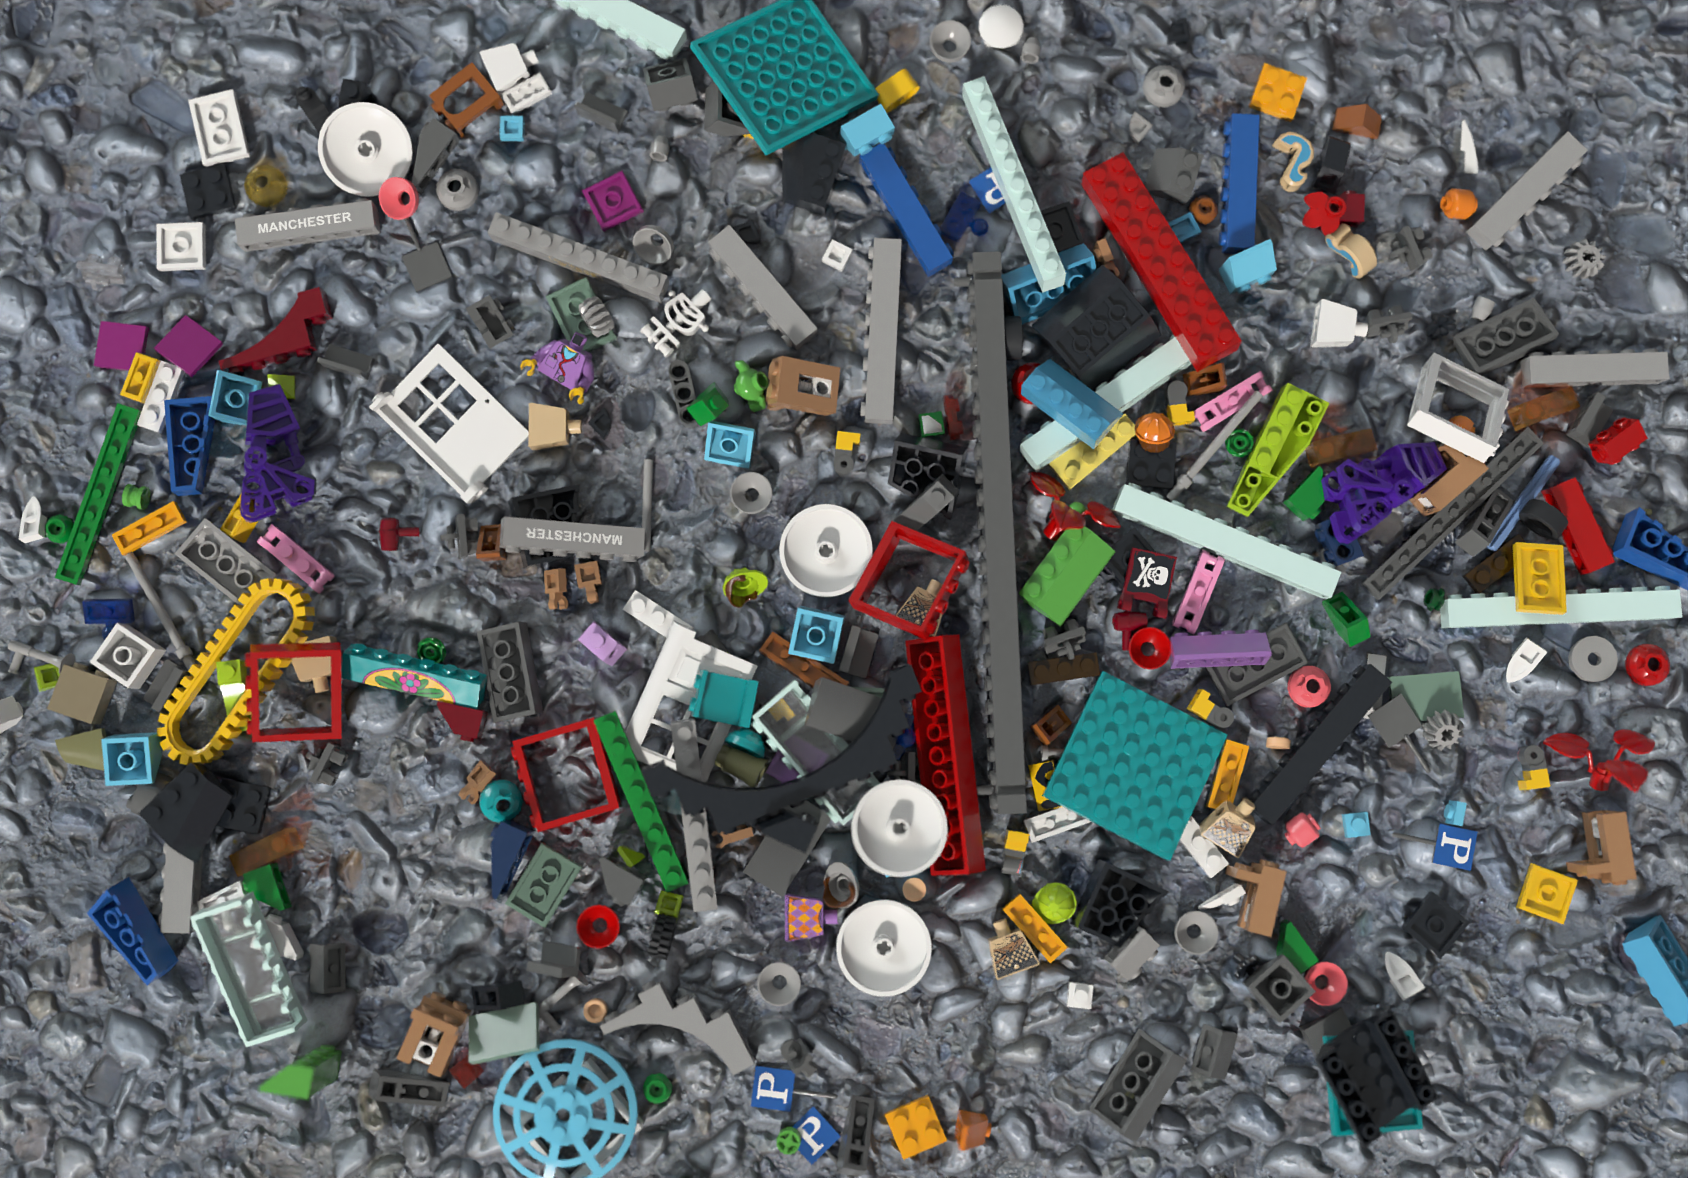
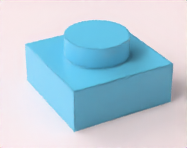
[500,116,524,141]
[1444,800,1467,826]
[1342,811,1371,838]

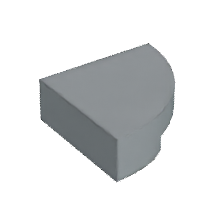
[1129,111,1153,145]

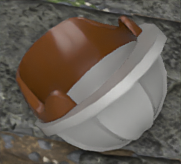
[823,862,861,908]

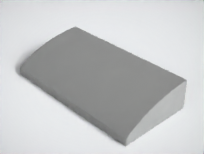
[175,518,278,605]

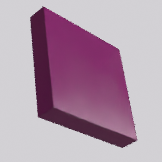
[582,170,644,232]
[154,315,223,377]
[94,321,149,371]

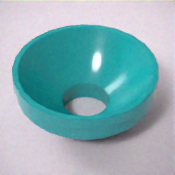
[724,727,766,758]
[479,780,523,822]

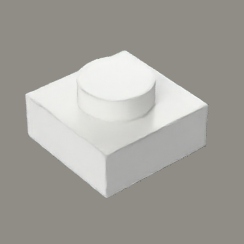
[822,240,852,272]
[1066,982,1093,1009]

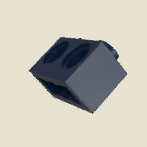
[1314,519,1364,566]

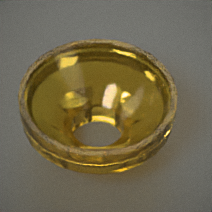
[244,165,288,207]

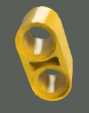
[876,68,920,113]

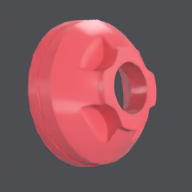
[379,177,419,220]
[1287,665,1331,708]
[1303,962,1347,1006]

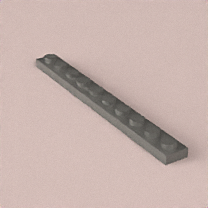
[1361,427,1544,600]

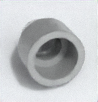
[1021,37,1041,63]
[650,136,669,161]
[1472,297,1495,322]

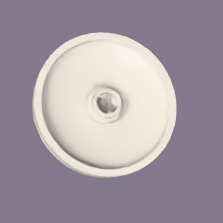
[318,102,413,197]
[779,504,873,598]
[851,780,947,877]
[836,899,931,996]

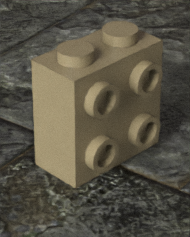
[47,662,117,724]

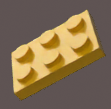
[1513,542,1567,615]

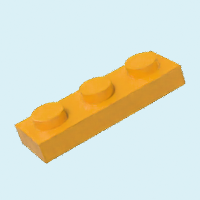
[112,501,187,556]
[1206,739,1249,809]
[1002,893,1068,963]

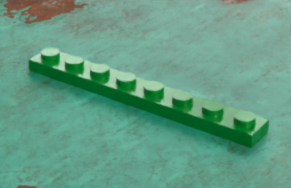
[55,403,142,586]
[593,710,689,892]

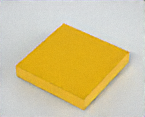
[1516,863,1578,924]

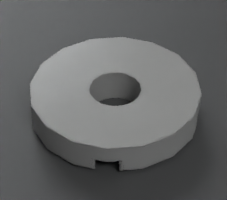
[1568,636,1618,682]

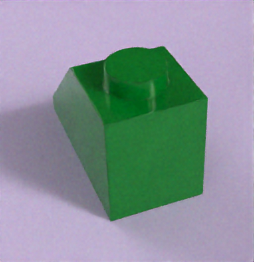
[686,382,729,426]
[1282,466,1324,521]
[1322,591,1371,647]
[243,863,292,911]
[1276,919,1319,974]

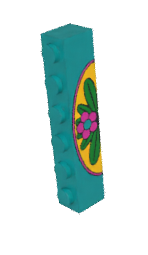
[341,644,487,709]

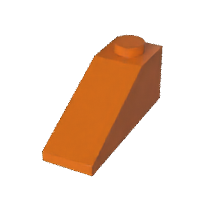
[954,1110,991,1151]

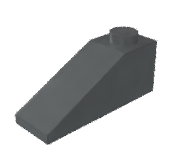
[412,118,460,195]
[894,474,959,531]
[1455,488,1514,557]
[368,1069,450,1107]
[836,1095,875,1177]

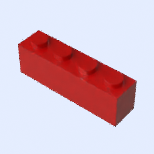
[1541,477,1615,575]

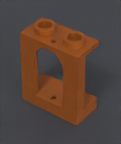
[429,62,504,137]

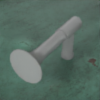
[8,640,75,674]
[539,970,588,1034]

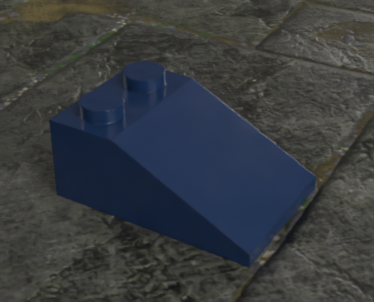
[491,820,535,900]

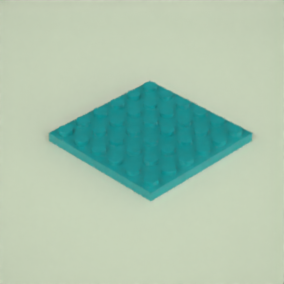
[690,0,879,155]
[1042,671,1228,861]

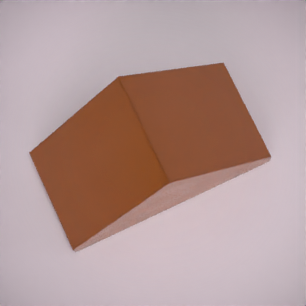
[1332,104,1382,139]
[1182,363,1228,397]
[476,524,507,562]
[1029,705,1072,745]

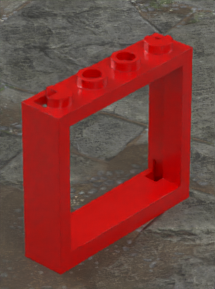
[849,521,969,640]
[245,642,342,742]
[511,717,622,832]

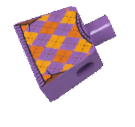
[785,894,837,941]

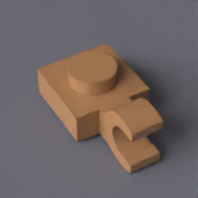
[1092,238,1119,277]
[574,561,602,604]
[544,568,568,609]
[459,760,496,805]
[712,823,755,848]

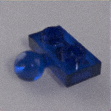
[940,192,989,243]
[82,599,135,640]
[893,713,916,761]

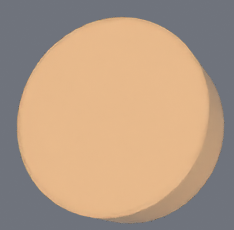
[1266,737,1290,750]
[902,877,926,902]
[583,998,608,1023]

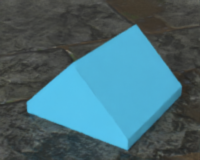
[208,370,262,426]
[704,421,756,469]

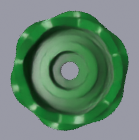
[1225,428,1254,457]
[45,515,74,544]
[417,637,446,663]
[642,1073,673,1104]

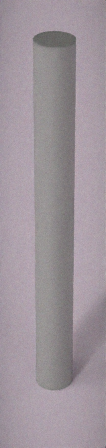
[642,459,653,552]

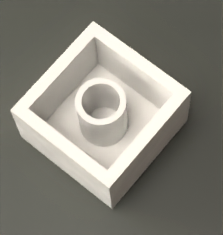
[90,623,166,689]

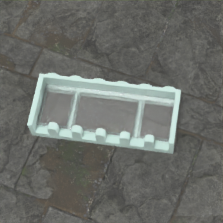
[751,680,880,825]
[190,891,308,1047]

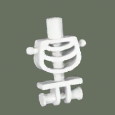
[640,289,711,358]

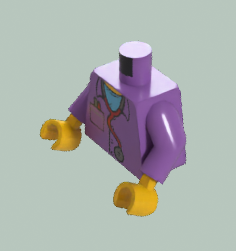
[520,332,594,404]

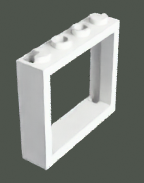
[1407,353,1509,463]
[513,1057,645,1178]

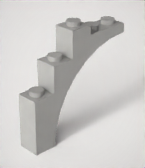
[600,980,755,1075]

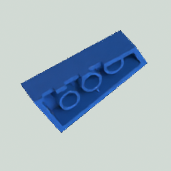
[164,396,216,496]
[1612,507,1688,591]
[87,877,179,986]

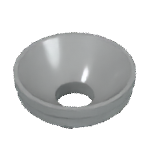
[930,20,971,62]
[1143,65,1185,107]
[436,169,479,211]
[633,225,674,265]
[730,472,772,514]
[1174,911,1218,955]
[757,962,801,1006]

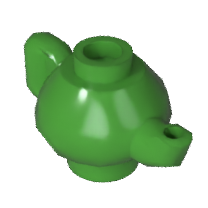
[734,360,769,412]

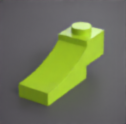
[216,659,252,731]

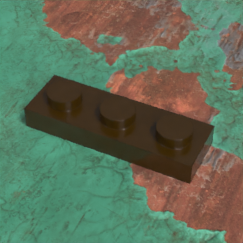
[1462,534,1526,594]
[1027,652,1100,686]

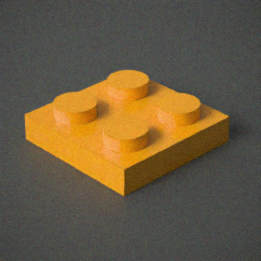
[1248,63,1307,122]
[885,1094,947,1160]

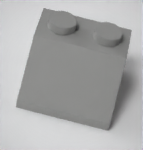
[1103,926,1160,981]

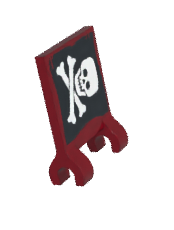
[1117,548,1177,619]

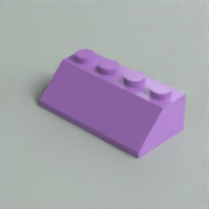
[1170,629,1271,669]

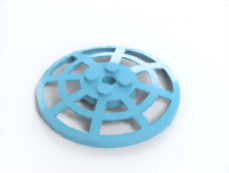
[493,1039,638,1178]

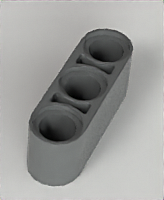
[668,360,699,429]

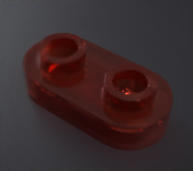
[943,394,964,441]

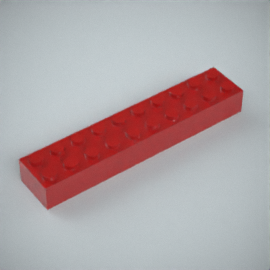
[1081,152,1242,372]
[905,635,986,876]

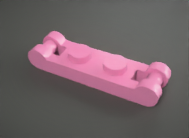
[1194,371,1273,432]
[257,524,335,594]
[1172,549,1225,635]

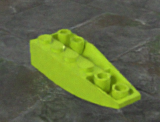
[1226,383,1329,517]

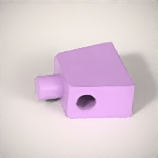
[578,621,627,666]

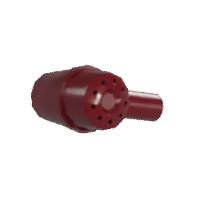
[378,518,420,551]
[1112,611,1148,651]

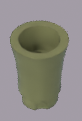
[714,744,769,787]

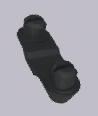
[296,86,331,134]

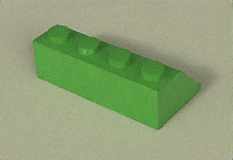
[1018,526,1115,626]
[259,1044,342,1099]

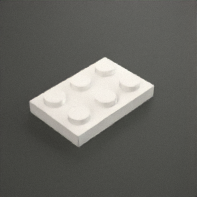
[188,89,250,167]

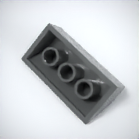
[1089,1029,1187,1142]

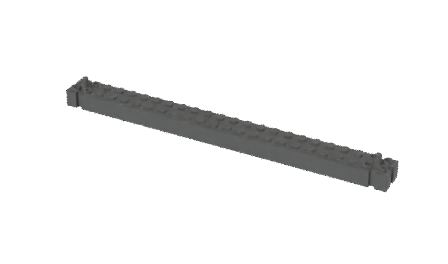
[954,251,1027,814]

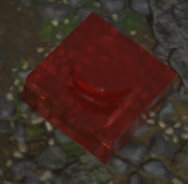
[449,1054,484,1089]

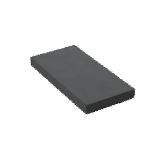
[1205,622,1309,706]
[743,799,831,897]

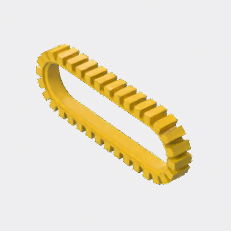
[157,578,315,765]

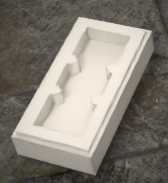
[500,72,552,115]

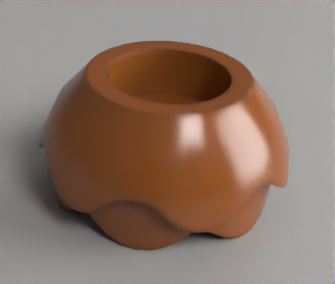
[1189,196,1218,224]

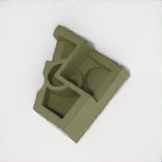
[55,728,107,771]

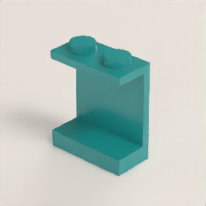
[688,670,759,728]

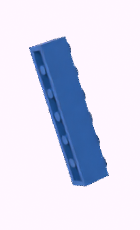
[1219,113,1260,254]
[859,144,954,277]

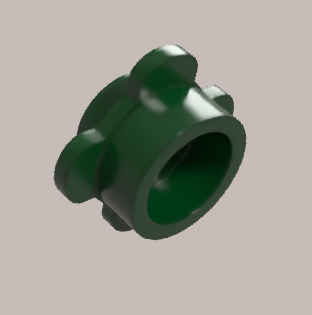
[1423,588,1445,611]

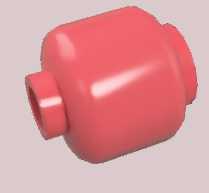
[1284,812,1321,848]

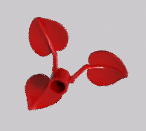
[1028,472,1121,541]
[1543,729,1655,793]

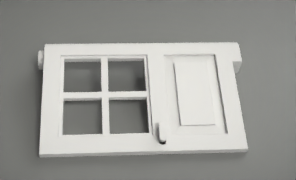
[369,344,529,504]
[625,620,757,782]

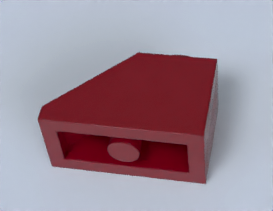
[1330,191,1365,228]
[437,701,488,742]

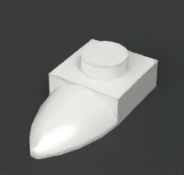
[19,496,47,543]
[1506,637,1547,683]
[1198,883,1246,909]
[1385,952,1425,1001]

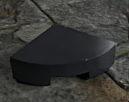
[1166,17,1190,45]
[732,220,761,244]
[588,407,611,440]

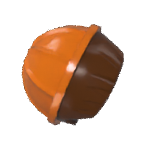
[1134,412,1175,453]

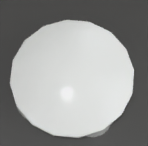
[979,5,1024,48]

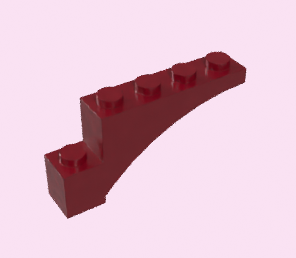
[219,287,333,375]

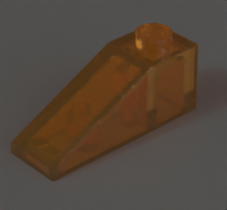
[1507,386,1580,432]
[1305,428,1378,468]
[229,827,304,877]

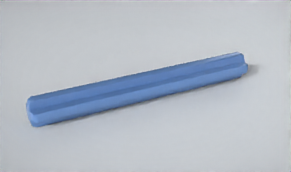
[1487,455,1560,551]

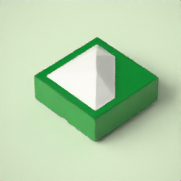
[919,411,945,438]

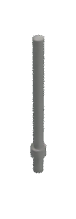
[1166,390,1263,501]
[125,552,196,676]

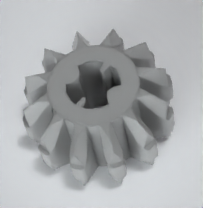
[1562,239,1606,279]
[579,296,614,337]
[1422,709,1465,751]

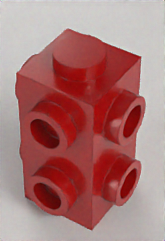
[1588,417,1648,465]

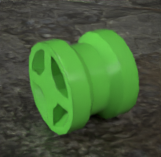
[122,484,151,510]
[776,1126,801,1155]

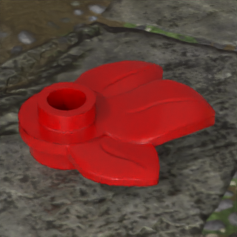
[1302,192,1346,236]

